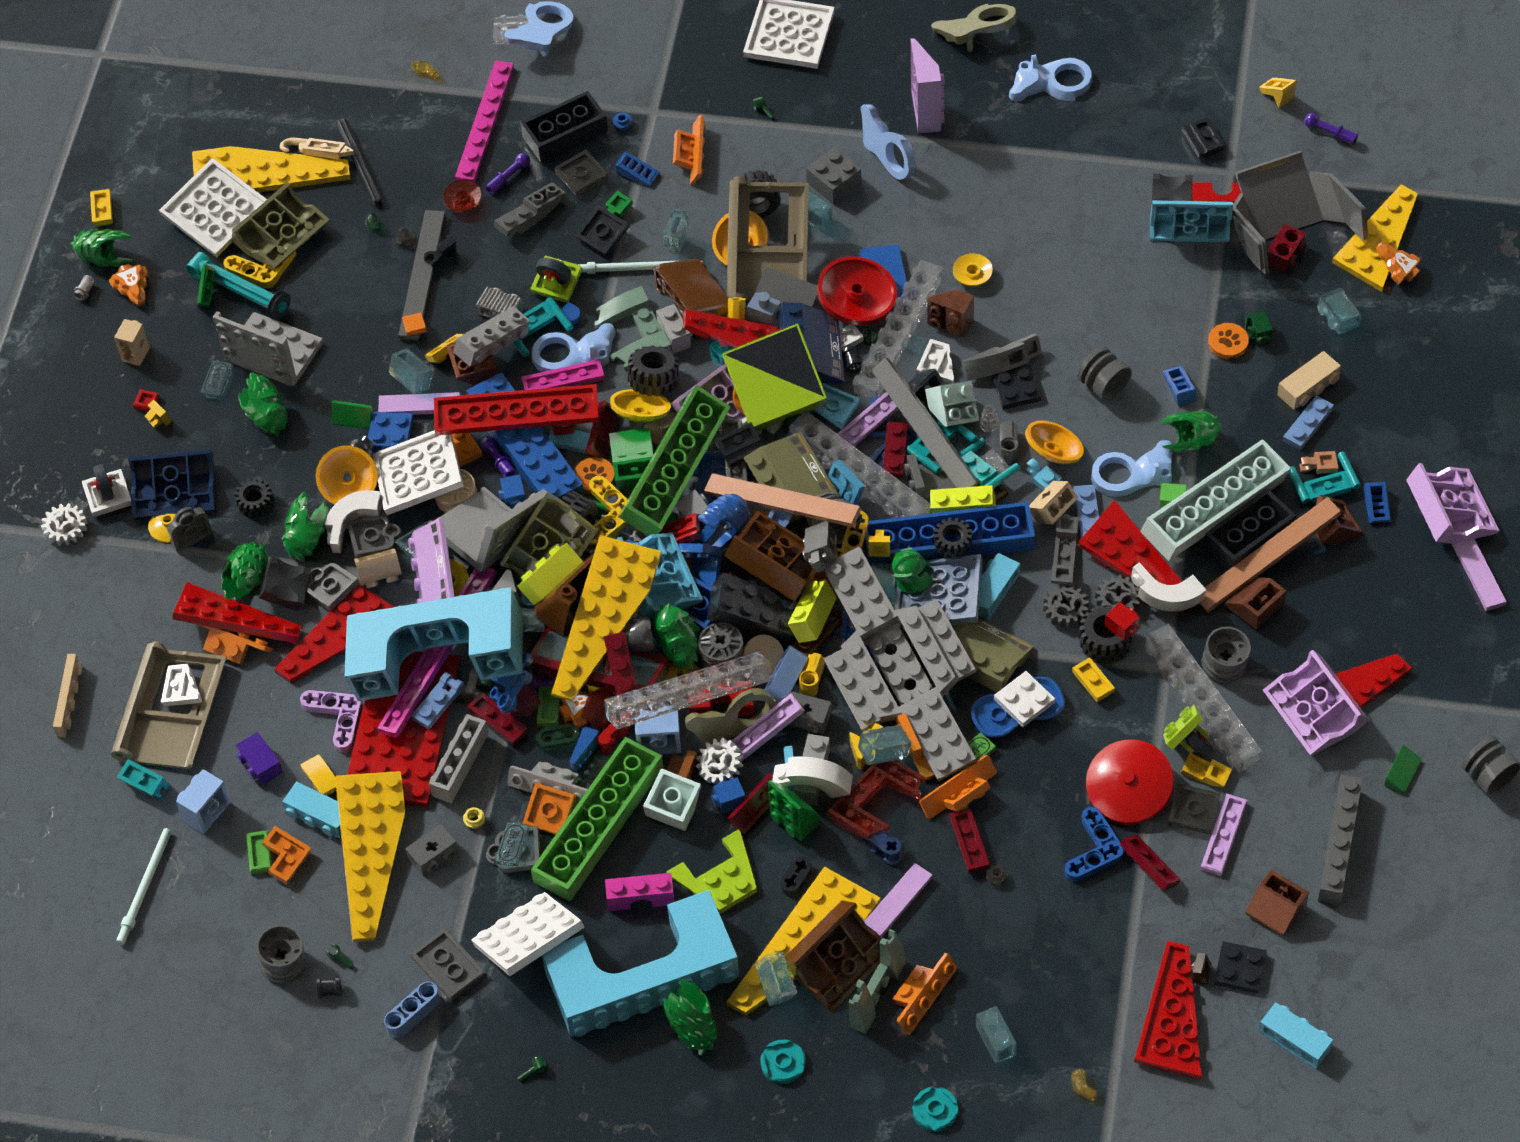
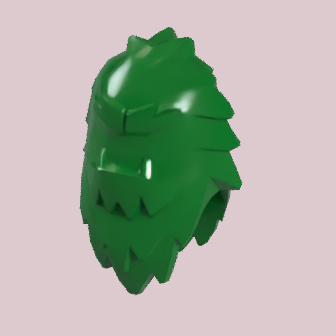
[70,229,133,267]
[238,372,288,436]
[1160,411,1222,452]
[282,492,329,562]
[221,542,269,601]
[651,603,701,671]
[664,979,717,1056]

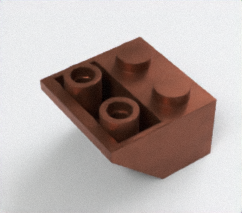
[927,289,974,337]
[447,345,497,385]
[1224,577,1286,630]
[1245,869,1309,937]

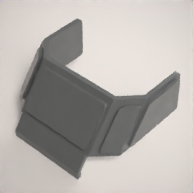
[1232,150,1368,274]

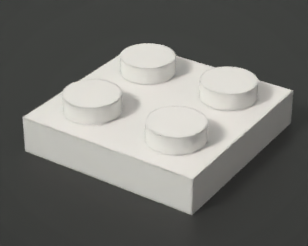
[994,671,1055,727]

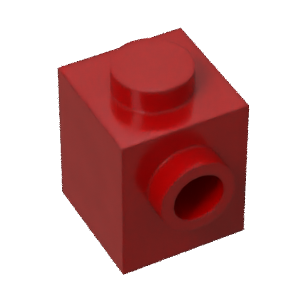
[1105,602,1139,641]

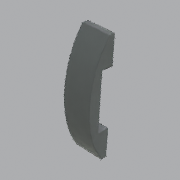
[1051,516,1079,585]

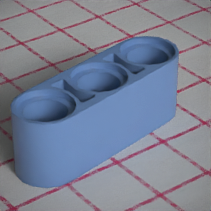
[764,646,808,704]
[384,981,440,1039]

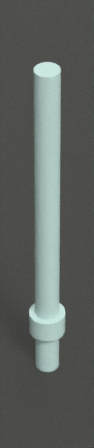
[579,261,675,274]
[116,828,172,945]

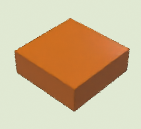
[402,312,427,337]

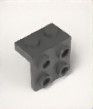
[904,454,956,502]

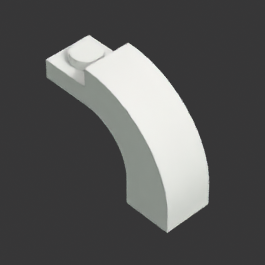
[325,491,382,553]
[1131,562,1206,611]
[773,757,853,798]

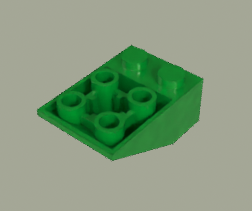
[609,428,653,490]
[768,780,820,841]

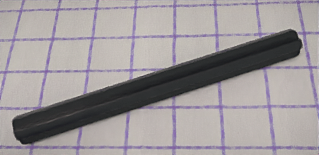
[337,118,383,206]

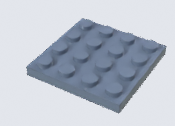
[895,554,983,631]

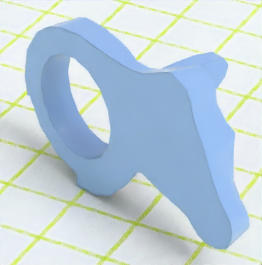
[504,1,573,56]
[1009,55,1092,102]
[861,104,915,180]
[531,323,616,372]
[1090,440,1173,497]

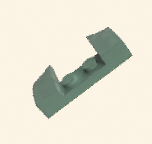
[594,286,672,370]
[849,929,907,1034]

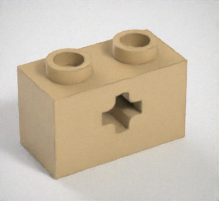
[114,319,150,366]
[1029,481,1078,524]

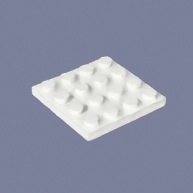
[743,0,835,69]
[159,158,267,258]
[373,430,464,515]
[471,892,584,976]

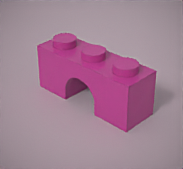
[605,873,674,911]

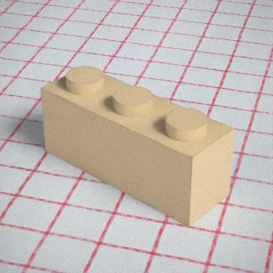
[1277,351,1341,410]

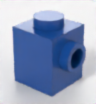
[498,474,526,509]
[711,777,746,814]

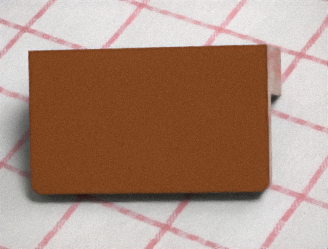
[667,750,697,780]

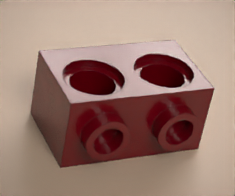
[1267,224,1307,273]

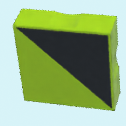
[722,324,829,431]

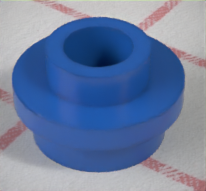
[613,113,632,131]

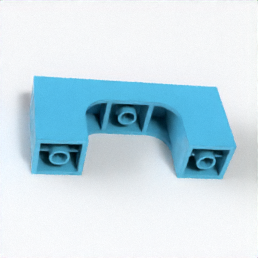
[344,587,523,701]
[542,890,739,1037]

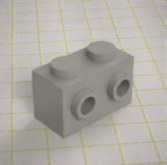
[656,304,693,353]

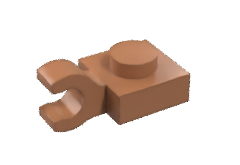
[1300,451,1338,474]

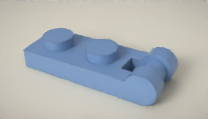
[411,673,464,730]

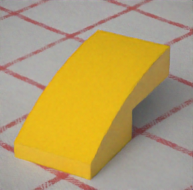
[1180,753,1232,788]
[300,754,336,796]

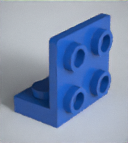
[677,543,723,587]

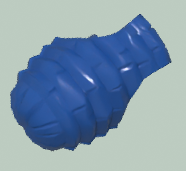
[698,494,749,551]

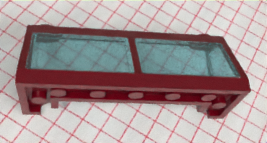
[530,626,670,711]

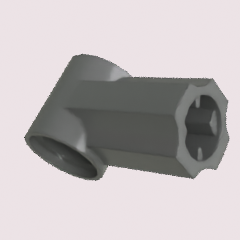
[999,420,1018,464]

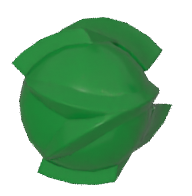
[892,548,934,593]

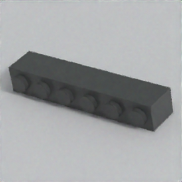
[1318,775,1363,906]

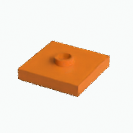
[522,782,577,835]

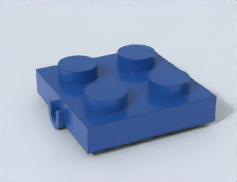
[368,412,414,450]

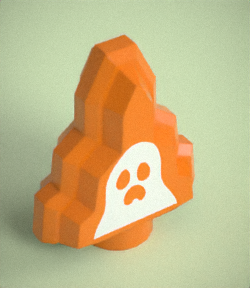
[1376,242,1421,285]
[109,264,148,306]
[559,691,611,729]

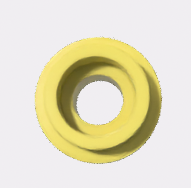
[463,807,485,829]

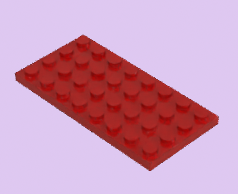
[347,651,461,807]

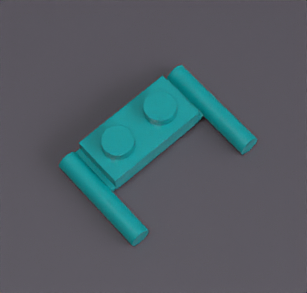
[513,297,574,357]
[905,421,977,474]
[958,438,1020,489]
[1289,452,1361,504]

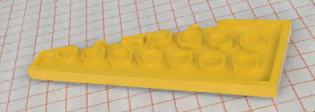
[192,146,351,192]
[551,535,662,701]
[335,771,405,942]
[727,867,881,1016]

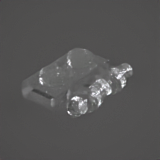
[493,14,529,44]

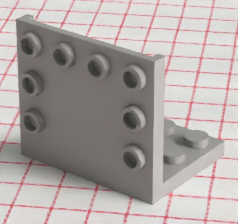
[213,312,323,387]
[428,487,547,572]

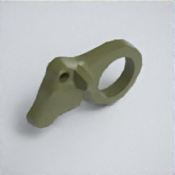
[931,4,1017,52]
[685,688,777,748]

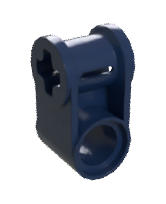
[863,824,903,866]

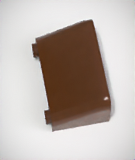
[653,258,728,341]
[534,554,594,636]

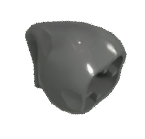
[622,617,654,653]

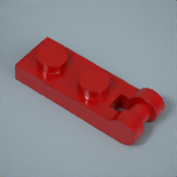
[598,699,643,755]

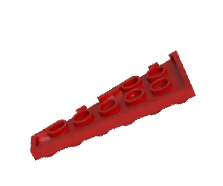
[683,309,780,348]
[1078,500,1185,615]
[172,582,302,644]
[274,584,394,684]
[1336,654,1412,709]
[1134,940,1202,1080]

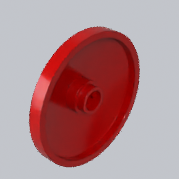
[817,256,897,326]
[1086,740,1174,825]

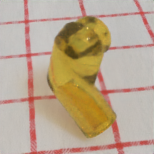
[411,61,439,79]
[1071,1069,1097,1101]

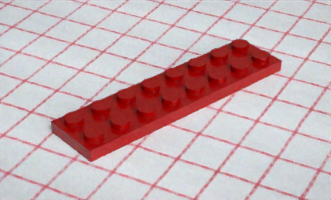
[434,384,599,436]

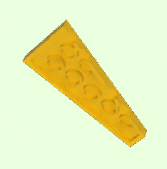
[1332,184,1418,292]

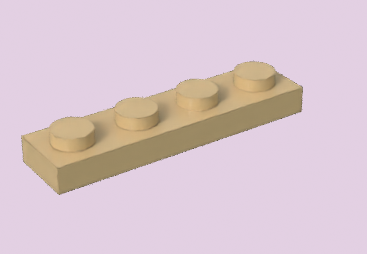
[53,654,82,738]

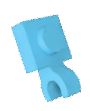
[1026,458,1062,491]

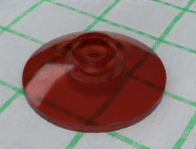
[443,180,482,212]
[584,688,626,731]

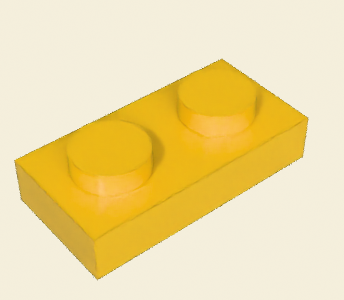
[90,189,113,226]
[425,334,463,364]
[1072,658,1115,702]

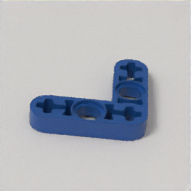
[1065,807,1123,882]

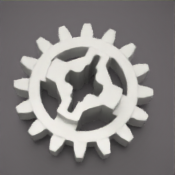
[41,503,87,546]
[696,738,743,785]

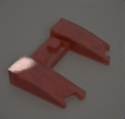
[827,753,925,839]

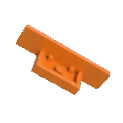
[673,114,706,185]
[197,624,273,664]
[895,713,935,781]
[919,755,997,819]
[893,953,958,1035]

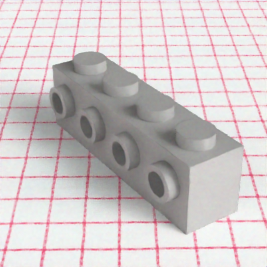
[454,306,530,367]
[429,714,489,803]

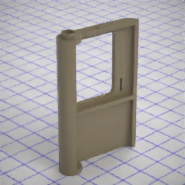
[727,177,809,301]
[111,641,227,769]

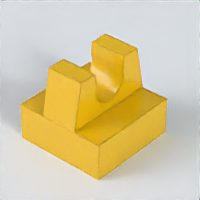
[145,400,172,428]
[869,530,890,557]

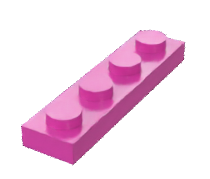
[521,360,605,390]

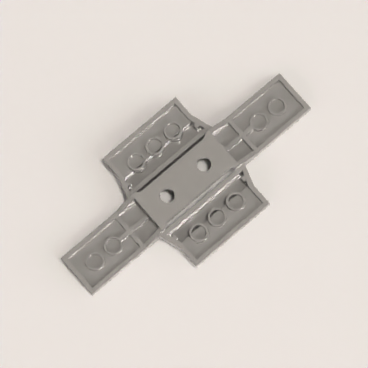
[824,547,977,781]

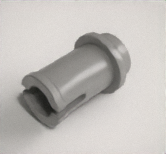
[74,275,95,301]

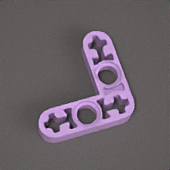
[300,690,362,753]

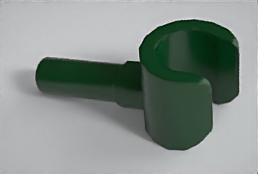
[753,97,775,120]
[325,944,354,969]
[517,1056,547,1082]

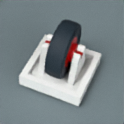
[82,464,131,517]

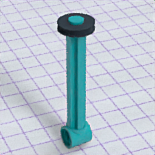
[185,252,291,320]

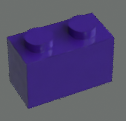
[236,732,283,785]

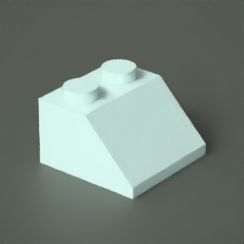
[643,769,701,831]

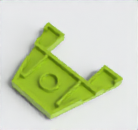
[666,829,757,914]

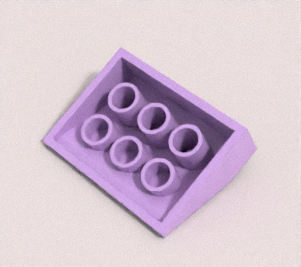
[911,38,945,134]

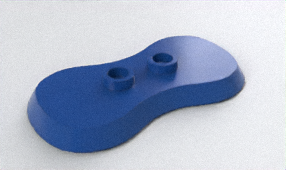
[971,677,1065,737]

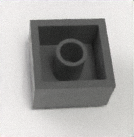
[806,147,862,204]

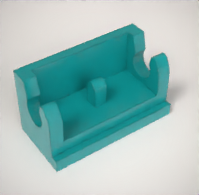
[117,759,170,799]

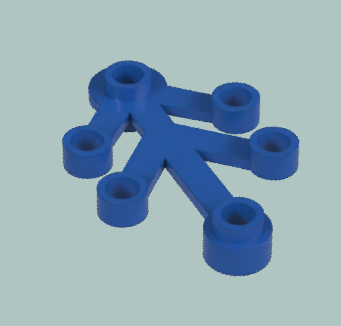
[490,652,533,713]

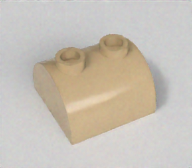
[354,549,402,588]

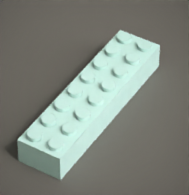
[1140,439,1291,561]

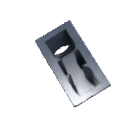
[745,292,782,327]

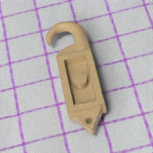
[280,138,354,159]

